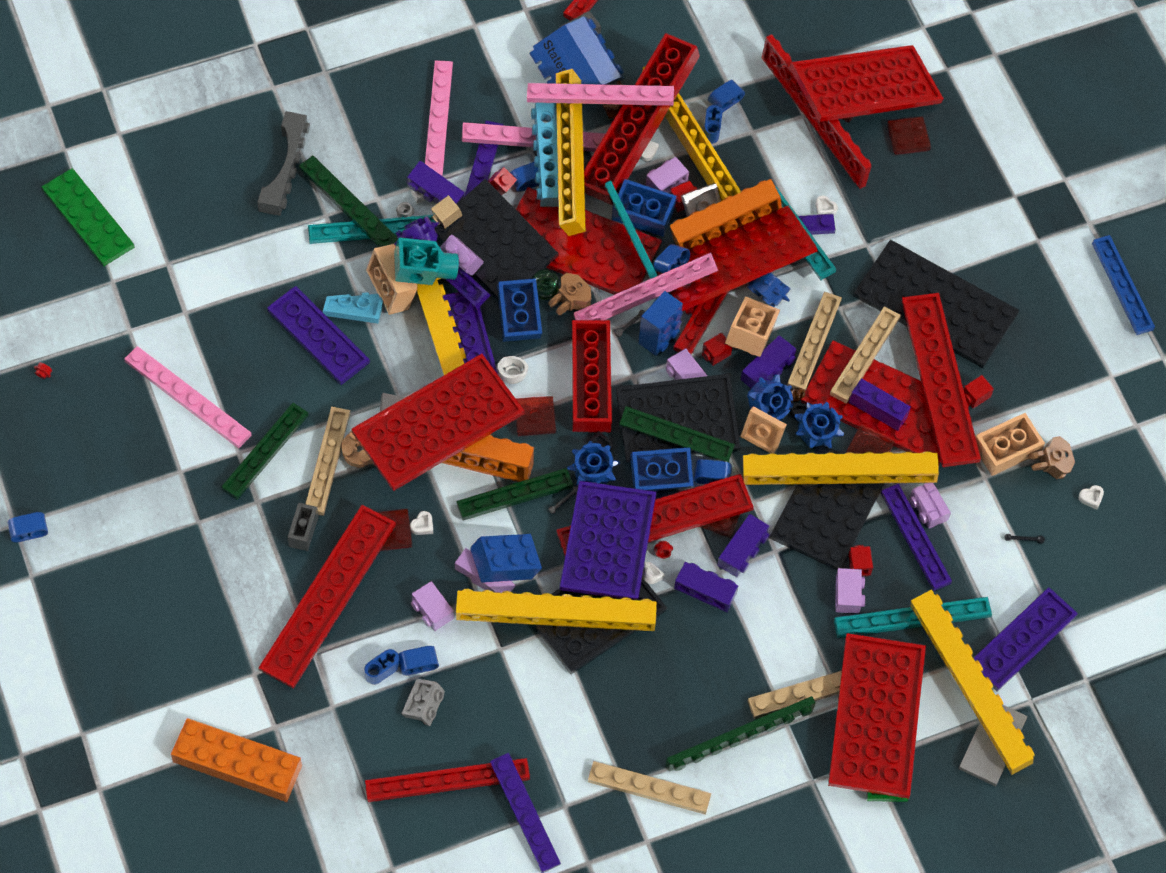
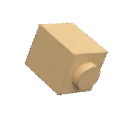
[431,195,462,228]

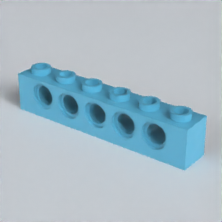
[531,103,559,207]

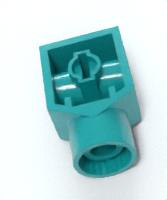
[394,238,459,285]

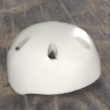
[498,356,528,384]

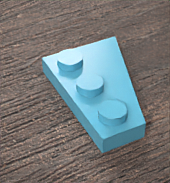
[323,292,383,324]

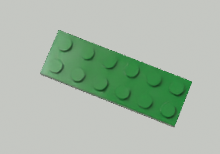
[42,168,135,267]

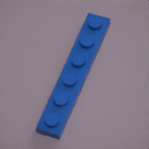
[1092,235,1155,335]

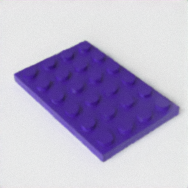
[560,481,656,600]

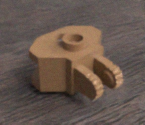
[548,273,591,315]
[1028,436,1075,479]

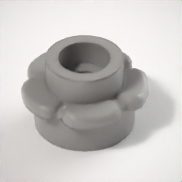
[396,202,414,217]

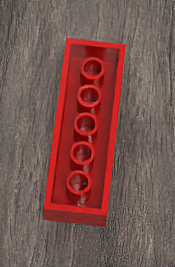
[572,320,612,432]

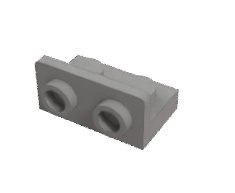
[402,679,445,726]

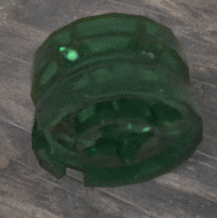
[533,270,559,300]

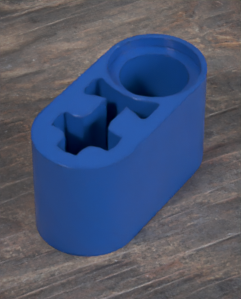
[707,80,745,112]
[704,105,723,144]
[510,162,539,192]
[654,244,690,274]
[694,459,732,484]
[7,512,48,542]
[398,646,439,676]
[364,649,400,685]

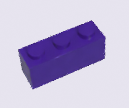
[406,161,465,204]
[740,335,796,389]
[849,378,911,431]
[717,514,770,578]
[674,562,739,613]

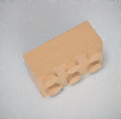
[366,244,417,315]
[725,296,780,357]
[976,413,1045,476]

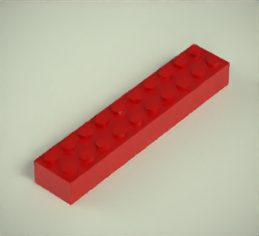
[584,33,700,205]

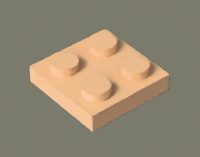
[740,406,787,454]

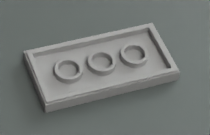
[959,705,1028,787]

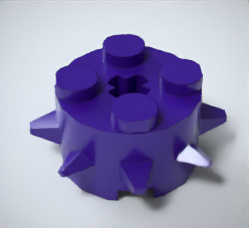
[394,216,439,246]

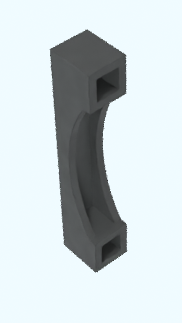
[258,111,310,216]

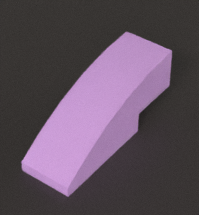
[455,548,515,593]

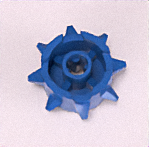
[747,272,791,307]
[747,374,794,422]
[794,402,844,448]
[567,441,620,485]

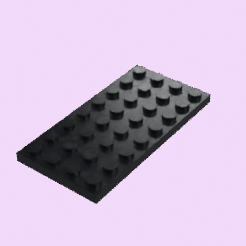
[853,239,1020,368]

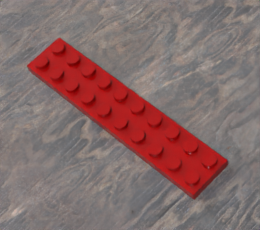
[761,34,871,189]
[902,293,981,467]
[556,474,754,556]
[259,505,396,689]

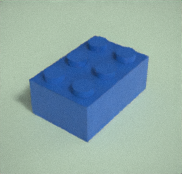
[611,179,677,237]
[497,278,542,342]
[638,291,683,356]
[630,447,694,491]
[470,534,542,583]

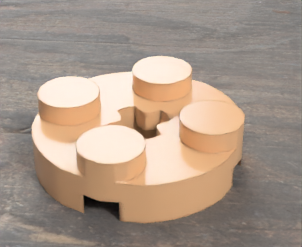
[341,432,373,468]

